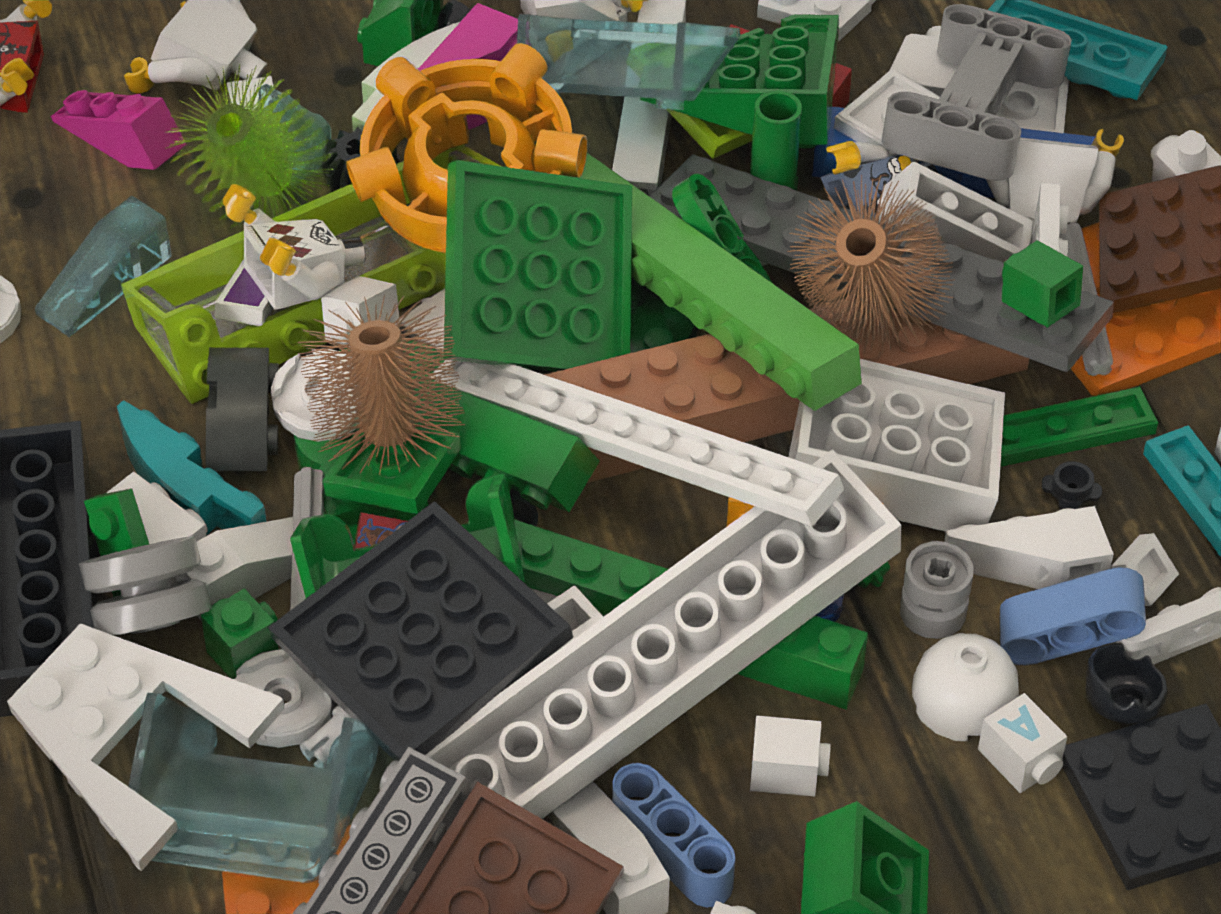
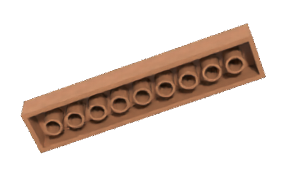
[545,297,1030,483]

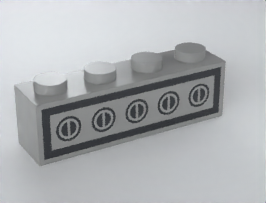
[293,747,471,914]

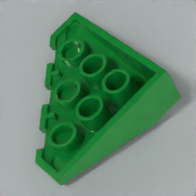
[639,14,839,148]

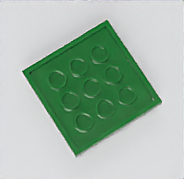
[443,160,632,372]

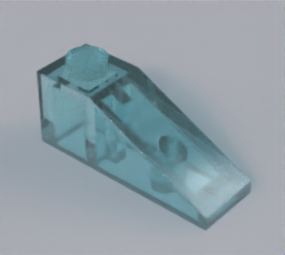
[35,196,172,337]

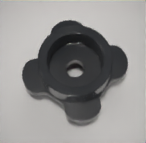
[1041,461,1102,510]

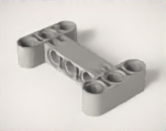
[881,4,1072,181]

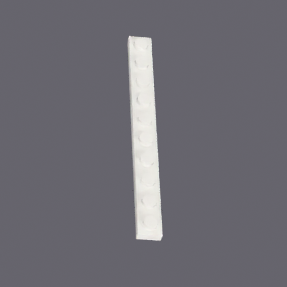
[431,360,844,527]

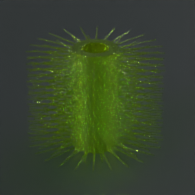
[165,65,334,229]

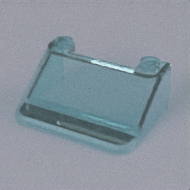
[517,14,740,110]
[128,693,379,883]

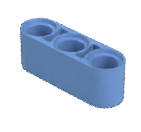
[1000,567,1146,665]
[612,763,735,907]

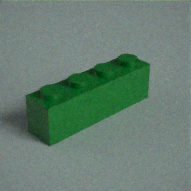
[411,379,600,512]

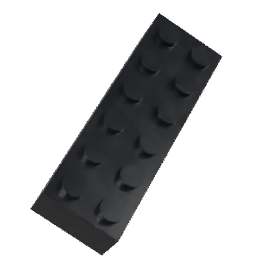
[0,421,98,717]

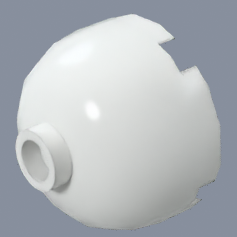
[912,633,1019,741]

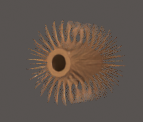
[787,175,955,355]
[298,295,465,475]

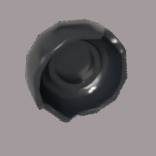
[1086,643,1168,724]

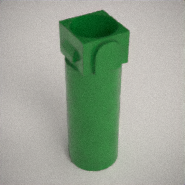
[750,90,802,191]

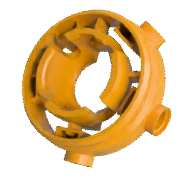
[346,43,587,253]

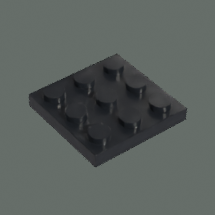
[1062,704,1221,890]

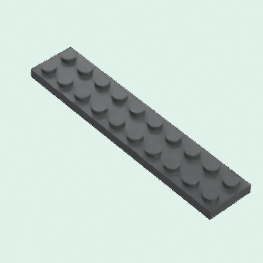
[649,154,1114,372]

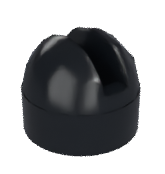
[437,0,471,29]

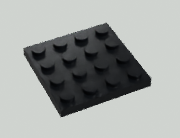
[268,501,573,761]

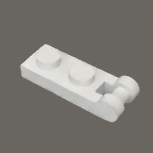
[1116,587,1221,665]

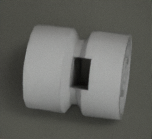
[900,541,973,639]

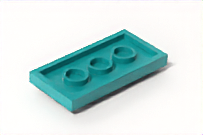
[988,0,1168,100]

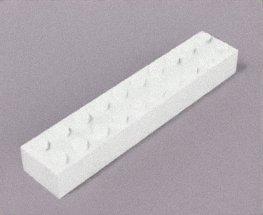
[425,449,901,819]

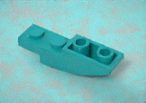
[117,400,267,536]

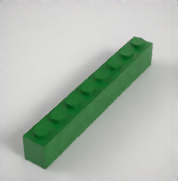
[467,520,868,710]

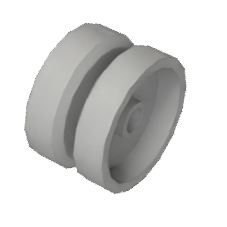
[79,536,212,636]

